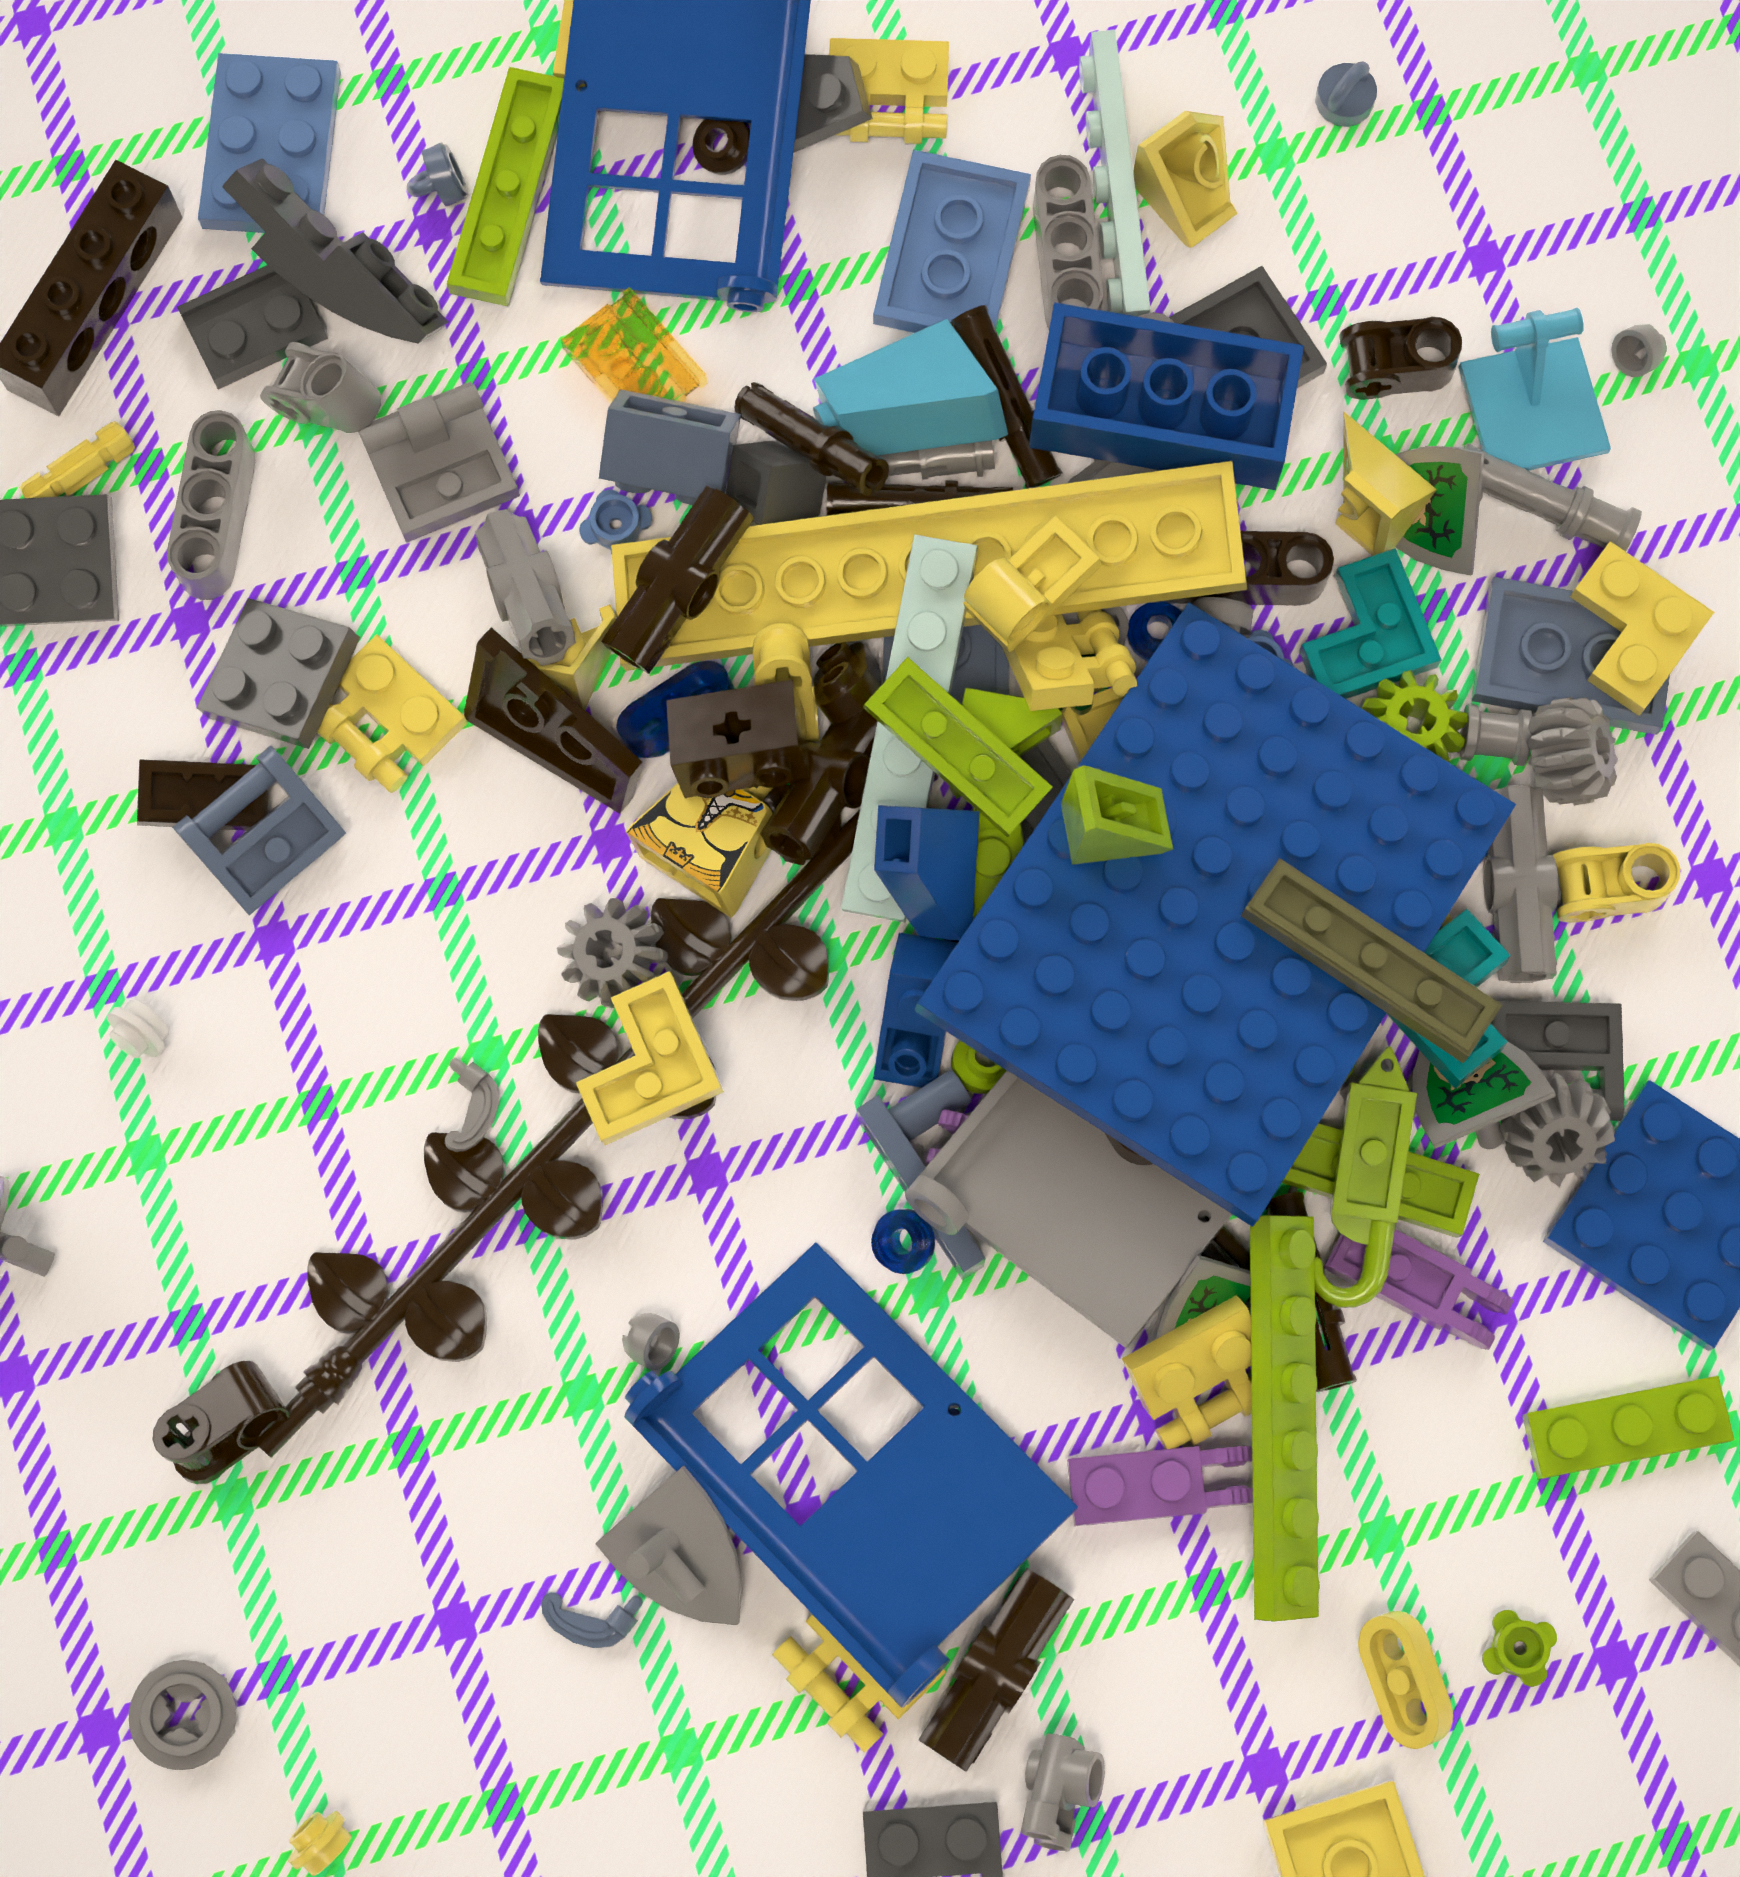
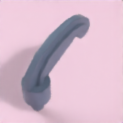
[541,1592,643,1648]

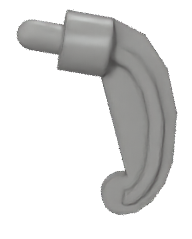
[445,1058,499,1152]

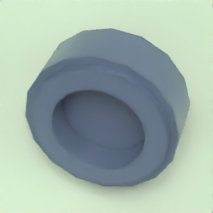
[1315,61,1377,127]
[406,142,468,207]

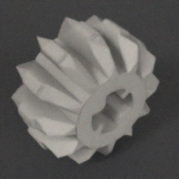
[1527,697,1619,806]
[556,898,668,1008]
[1500,1072,1615,1188]

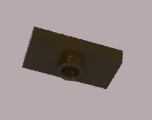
[136,759,267,831]

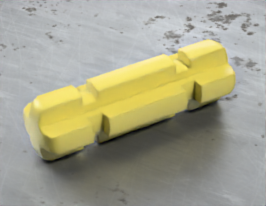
[19,421,135,498]

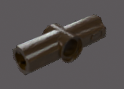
[601,485,754,674]
[760,709,878,865]
[918,1568,1075,1772]

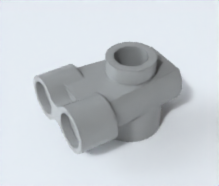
[1020,1734,1105,1852]

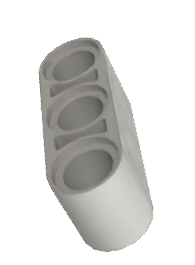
[1033,154,1103,330]
[167,410,256,600]

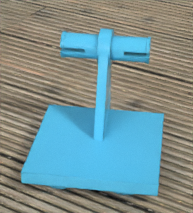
[1458,307,1611,471]

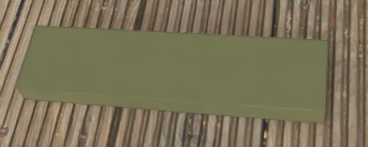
[1241,858,1502,1063]

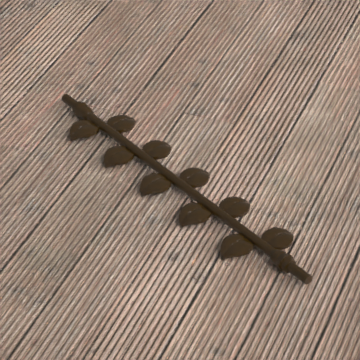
[254,773,938,1458]

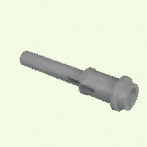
[825,440,995,484]

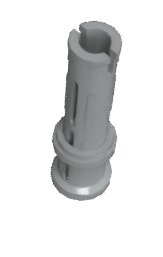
[1464,443,1642,552]

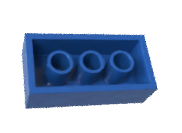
[1029,302,1304,490]

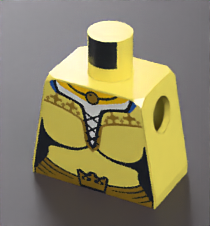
[626,783,773,918]

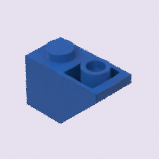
[874,805,980,941]
[873,932,957,1088]

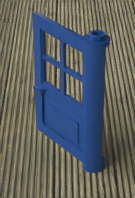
[540,0,811,312]
[624,1242,1078,1708]

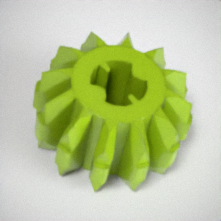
[1361,670,1467,763]

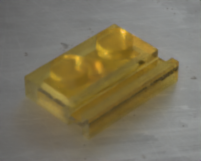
[561,287,708,404]

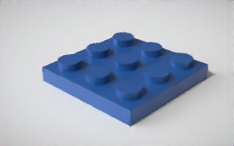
[1542,1080,1740,1351]

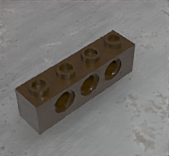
[0,159,183,417]

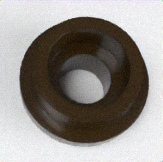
[692,119,750,175]

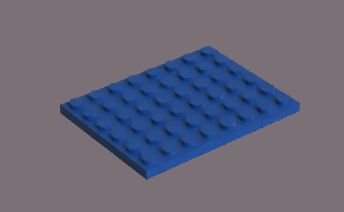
[915,602,1516,1227]

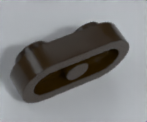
[813,641,882,724]

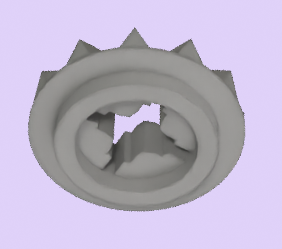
[128,1660,238,1770]

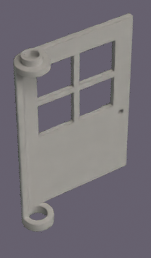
[905,1071,1233,1349]

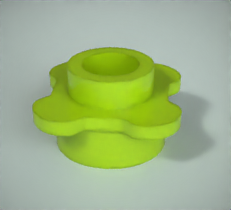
[1482,1610,1557,1687]

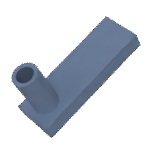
[857,1070,986,1281]

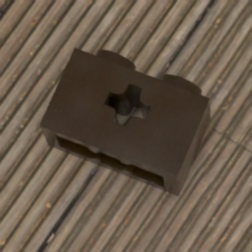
[667,680,810,798]

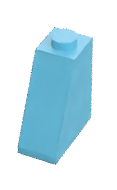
[813,319,1008,455]

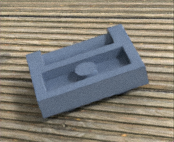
[172,745,347,916]

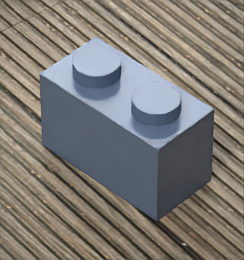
[598,389,741,505]

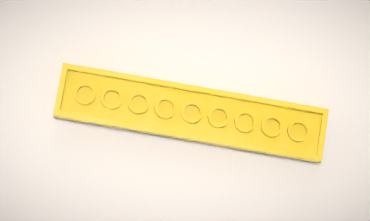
[611,461,1247,671]

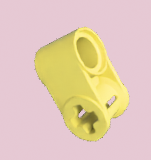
[752,623,819,742]
[1553,843,1681,923]

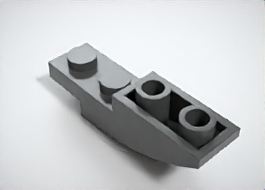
[222,158,449,344]

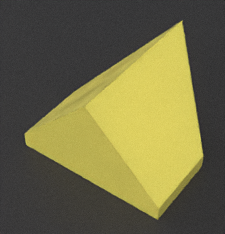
[1133,111,1238,248]
[1335,411,1437,556]
[528,604,616,710]

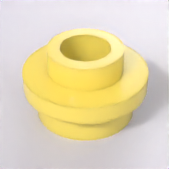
[288,1811,352,1876]

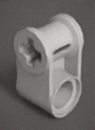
[260,342,381,433]

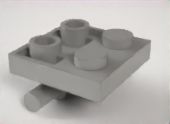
[358,381,520,543]

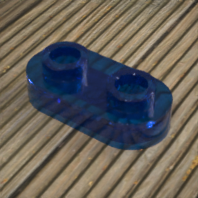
[616,661,735,758]

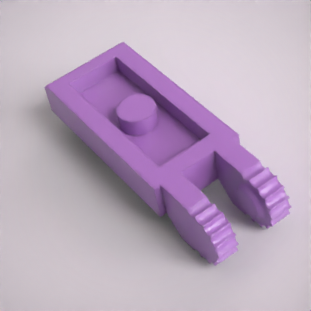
[1323,1229,1514,1350]
[1067,1446,1253,1527]

